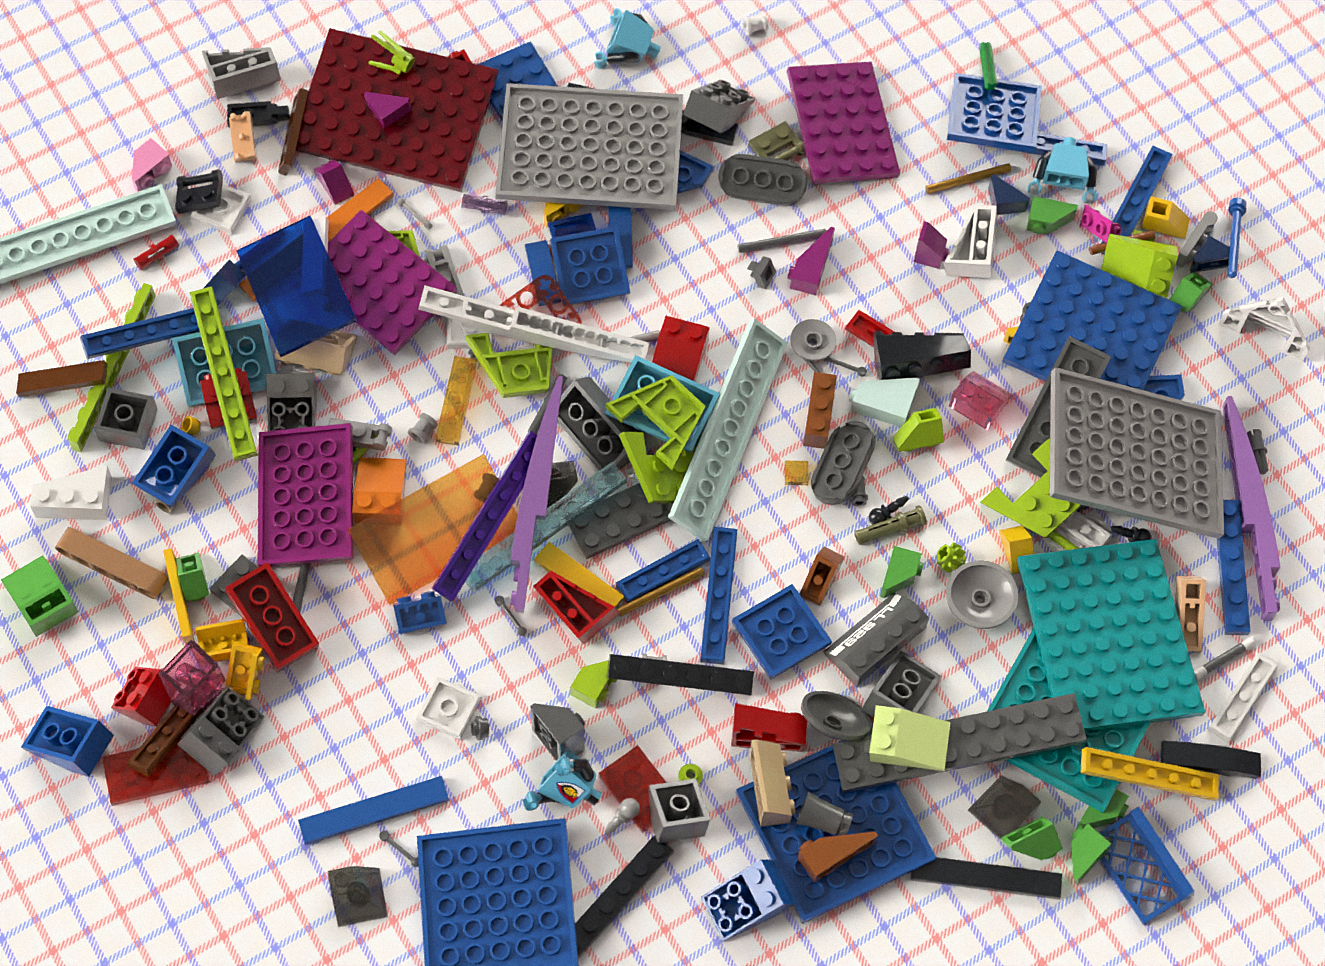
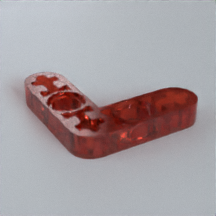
[499,275,582,324]

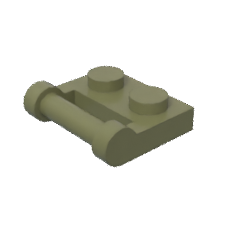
[748,121,806,160]

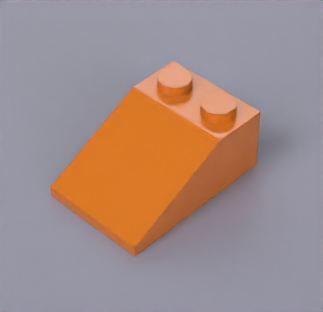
[352,457,407,526]

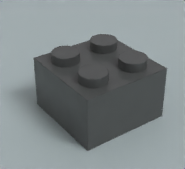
[94,388,158,450]

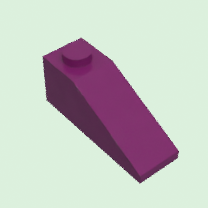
[787,227,835,296]

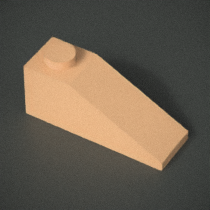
[1175,576,1206,652]

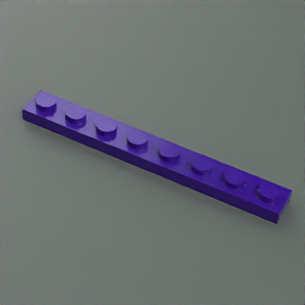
[431,431,537,602]

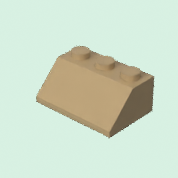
[275,320,358,375]
[749,740,795,827]

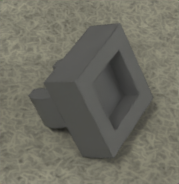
[747,256,776,289]

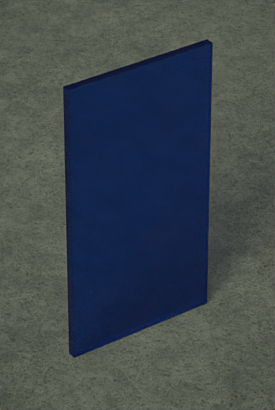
[236,215,358,357]

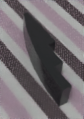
[1161,740,1261,779]

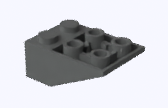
[683,80,756,133]
[266,373,317,431]
[177,685,265,776]

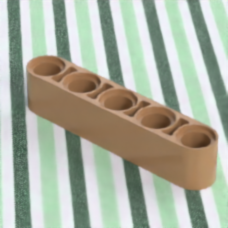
[55,527,168,599]

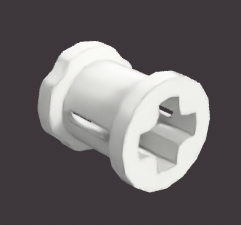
[742,11,769,36]

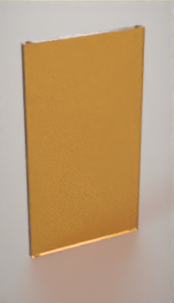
[347,454,518,605]

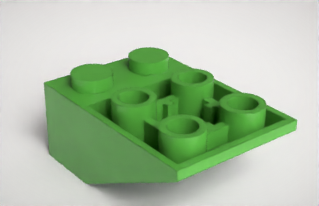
[1,555,78,637]

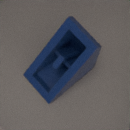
[988,174,1030,215]
[1189,236,1239,273]
[203,259,246,306]

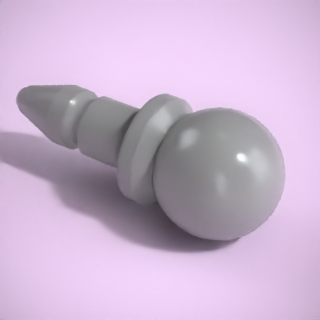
[605,798,640,834]

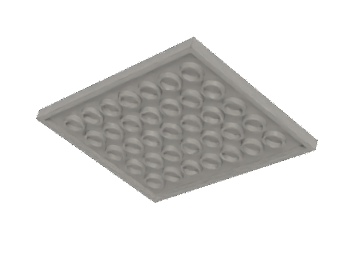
[495,83,683,210]
[1050,367,1224,539]

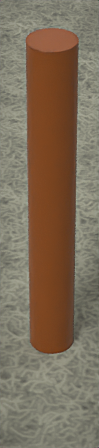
[1089,230,1156,255]

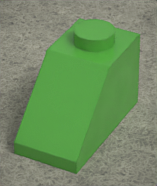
[1026,196,1078,234]
[1169,272,1213,313]
[880,546,924,598]
[176,552,210,602]
[1076,789,1129,829]
[1000,817,1063,860]
[1071,824,1111,884]

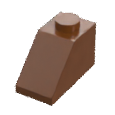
[799,546,845,606]

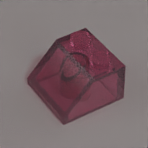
[949,371,1012,431]
[158,640,226,715]

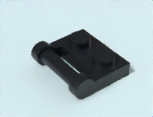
[175,169,223,214]

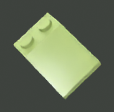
[869,705,951,771]

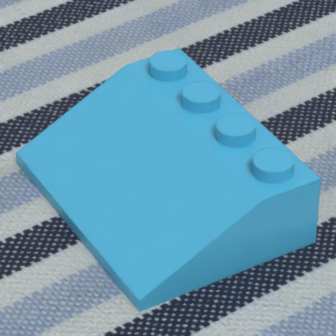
[172,318,277,406]
[606,355,720,453]

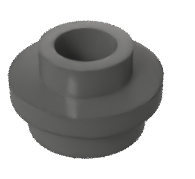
[471,716,489,741]

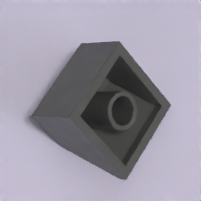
[648,779,710,843]

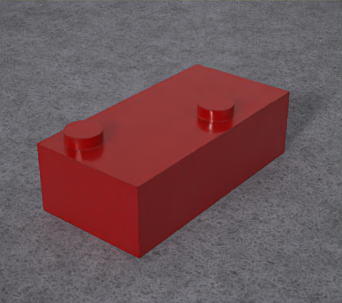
[225,562,320,673]

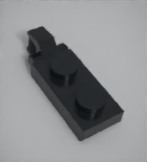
[227,101,290,128]

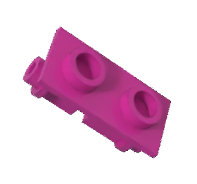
[1080,204,1122,243]

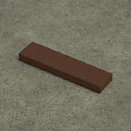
[278,88,308,176]
[16,360,108,397]
[127,690,208,777]

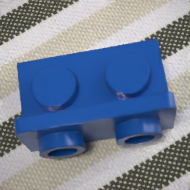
[393,591,447,634]

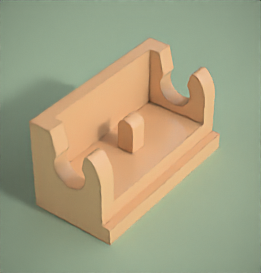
[229,111,257,162]

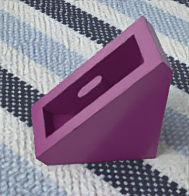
[364,92,411,128]
[313,160,355,205]

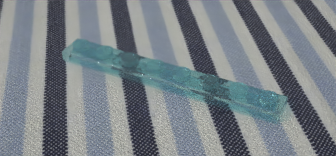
[465,462,627,593]

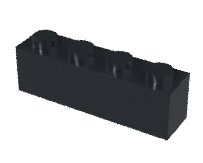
[874,331,971,380]

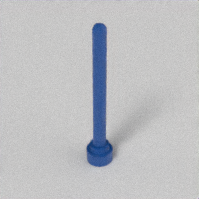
[1228,197,1247,278]

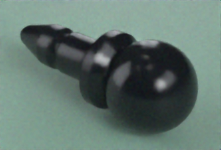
[868,496,909,525]
[1110,525,1152,542]

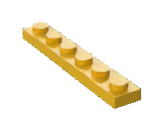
[1081,747,1219,801]

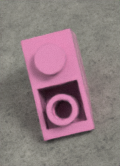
[132,138,172,192]

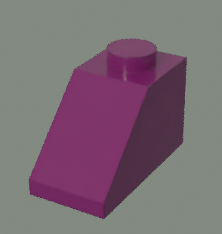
[913,221,950,269]

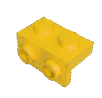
[195,619,249,664]
[225,642,265,700]

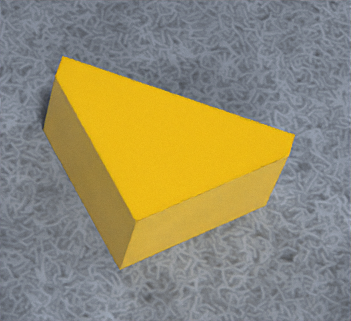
[999,526,1034,574]

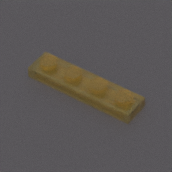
[435,356,477,446]

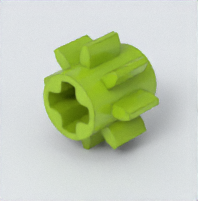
[937,542,966,573]

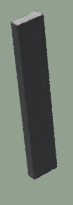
[910,857,1063,900]

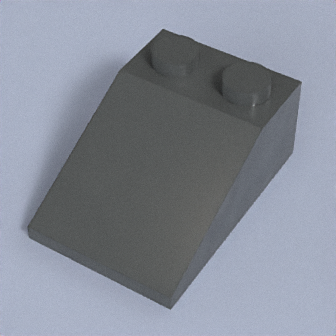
[861,650,942,717]

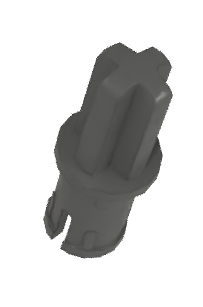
[1247,429,1269,475]

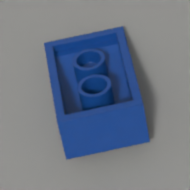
[132,425,216,507]
[21,706,114,777]

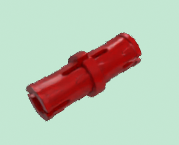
[133,234,179,271]

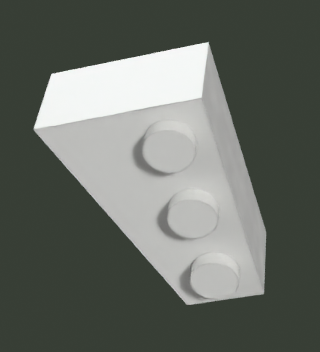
[945,205,997,278]
[30,466,112,520]

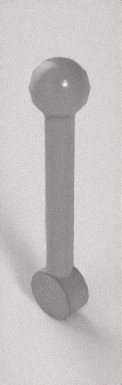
[397,198,433,230]

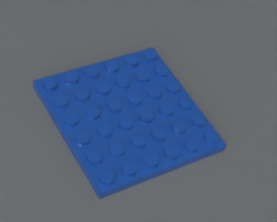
[1002,250,1182,390]
[736,732,937,924]
[417,818,579,966]

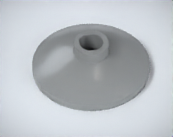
[790,319,836,361]

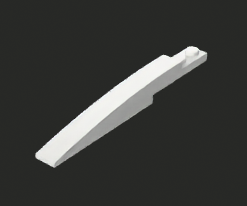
[418,286,649,363]

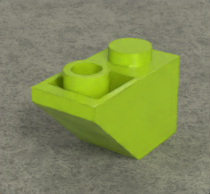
[893,408,944,452]
[570,660,617,709]

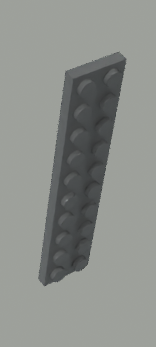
[832,693,1087,793]

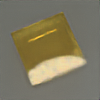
[784,460,809,486]

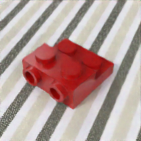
[200,368,257,429]

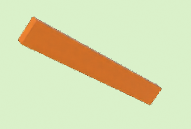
[239,178,394,302]

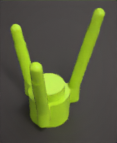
[369,30,415,75]

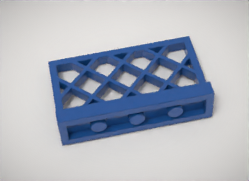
[1098,806,1195,925]

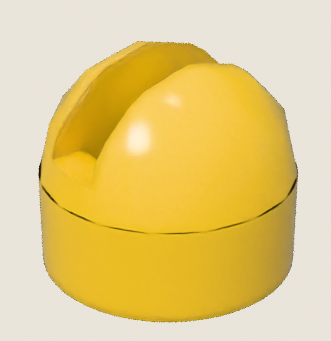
[181,416,201,435]

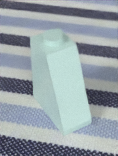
[849,378,920,427]

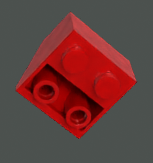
[111,666,181,727]

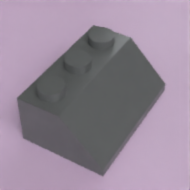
[530,703,586,761]

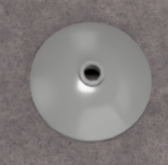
[946,560,1018,629]

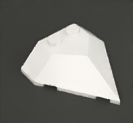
[1219,297,1310,362]

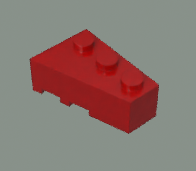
[731,703,807,752]

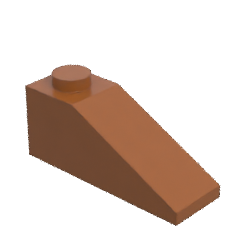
[797,832,878,883]

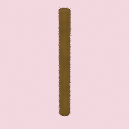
[925,163,1011,194]
[616,567,705,617]

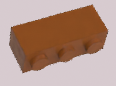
[803,372,837,449]

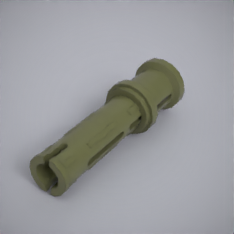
[854,505,927,545]

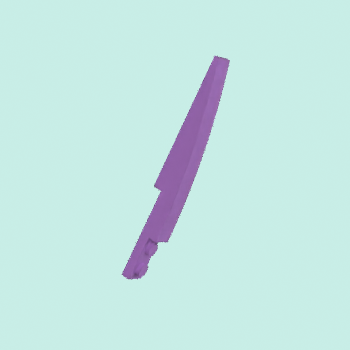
[510,376,563,613]
[1222,396,1280,621]

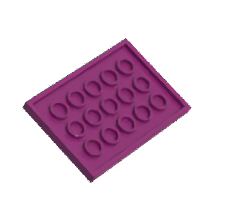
[786,61,900,184]
[298,210,458,356]
[258,423,354,567]

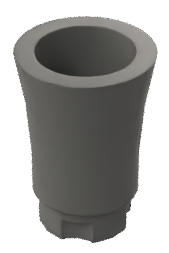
[796,791,853,836]

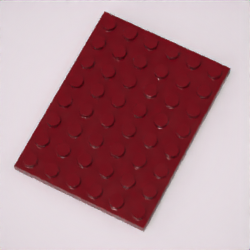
[295,28,499,192]

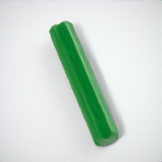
[979,42,997,91]

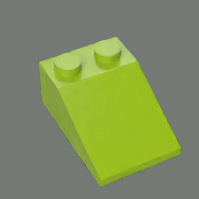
[1101,234,1178,298]

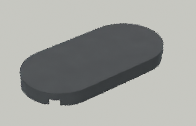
[718,154,807,206]
[811,421,876,505]

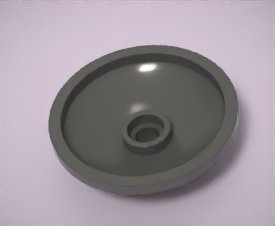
[801,691,872,741]

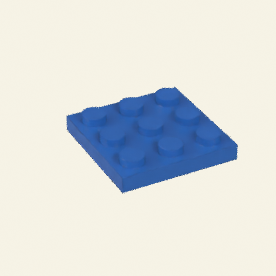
[479,41,558,121]
[550,226,631,306]
[732,584,832,680]

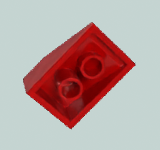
[652,315,710,382]

